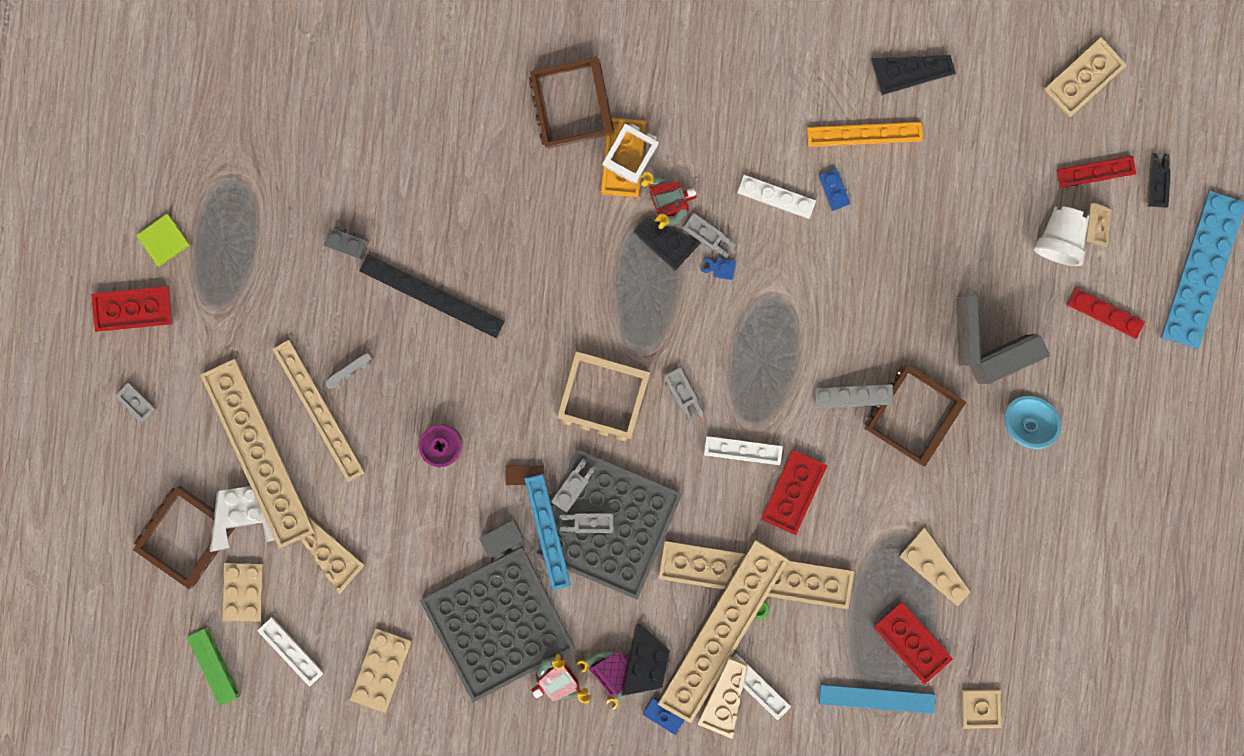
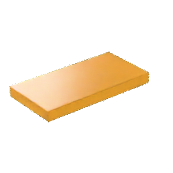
[601,118,647,198]

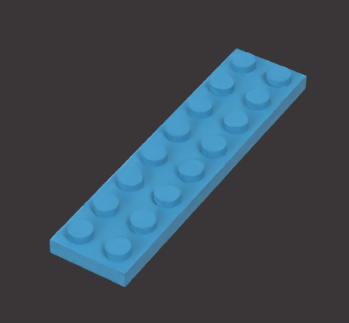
[1161,191,1244,349]

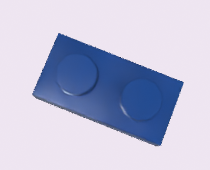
[818,168,850,211]

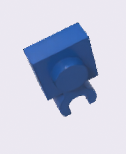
[701,258,736,280]

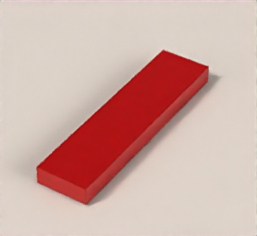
[1056,155,1136,189]

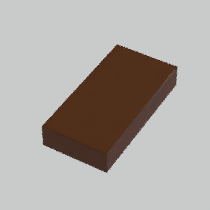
[506,466,544,485]

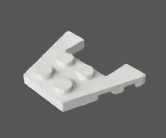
[210,486,275,552]

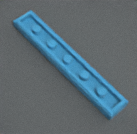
[524,474,571,591]
[819,684,936,714]

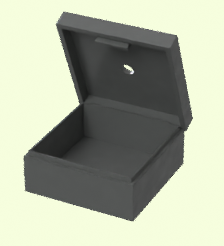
[956,295,1051,384]

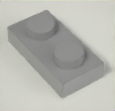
[115,383,157,423]

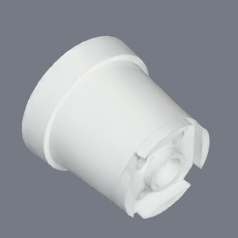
[1034,206,1090,266]

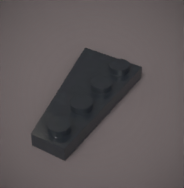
[870,55,956,96]

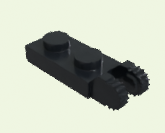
[1147,153,1171,208]

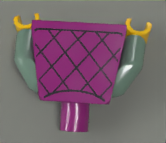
[576,650,630,710]

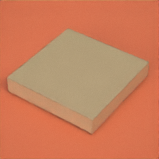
[1086,203,1112,247]
[961,689,1002,729]

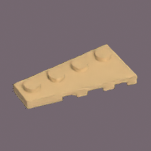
[899,527,970,606]
[697,656,747,739]

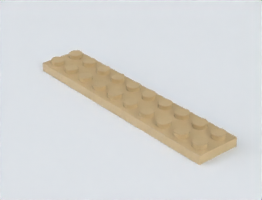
[200,359,316,549]
[658,540,789,723]
[659,541,854,609]

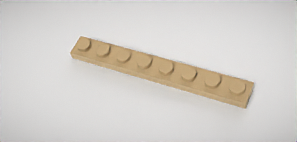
[272,340,365,482]

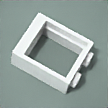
[602,123,659,184]

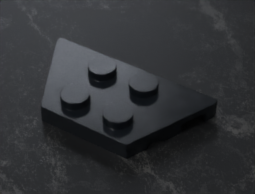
[621,623,670,696]

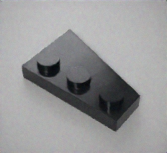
[633,217,701,271]

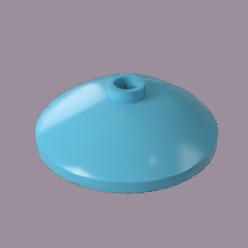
[1004,396,1061,449]

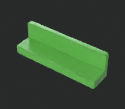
[187,627,241,705]

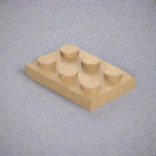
[222,563,264,622]

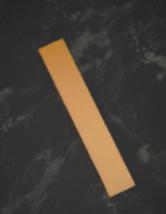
[807,122,923,147]

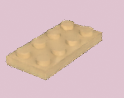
[1043,37,1127,118]
[350,628,412,713]

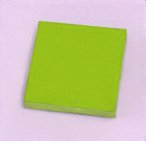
[136,214,190,267]

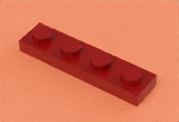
[1066,288,1145,339]

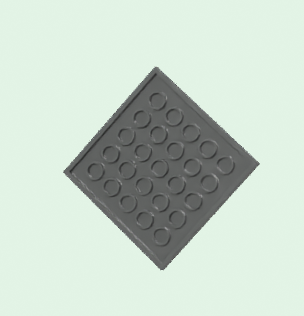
[532,449,683,600]
[420,547,575,702]

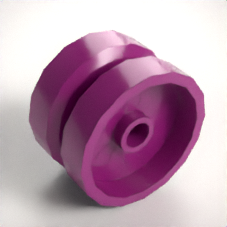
[419,425,463,467]

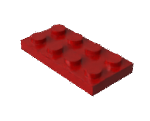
[91,286,173,332]
[761,450,828,535]
[873,602,953,685]

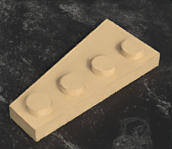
[301,516,365,595]

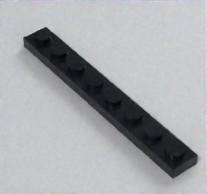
[359,254,505,339]

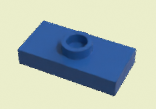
[643,698,685,735]

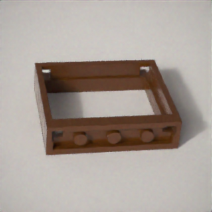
[529,57,615,149]
[864,365,966,467]
[133,486,235,590]

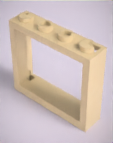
[557,351,650,442]

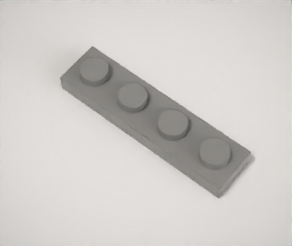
[815,384,894,409]

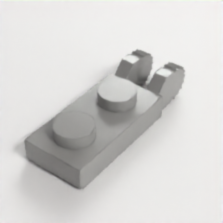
[682,213,736,258]
[325,351,373,389]
[663,367,704,422]
[551,459,596,513]
[560,513,614,533]

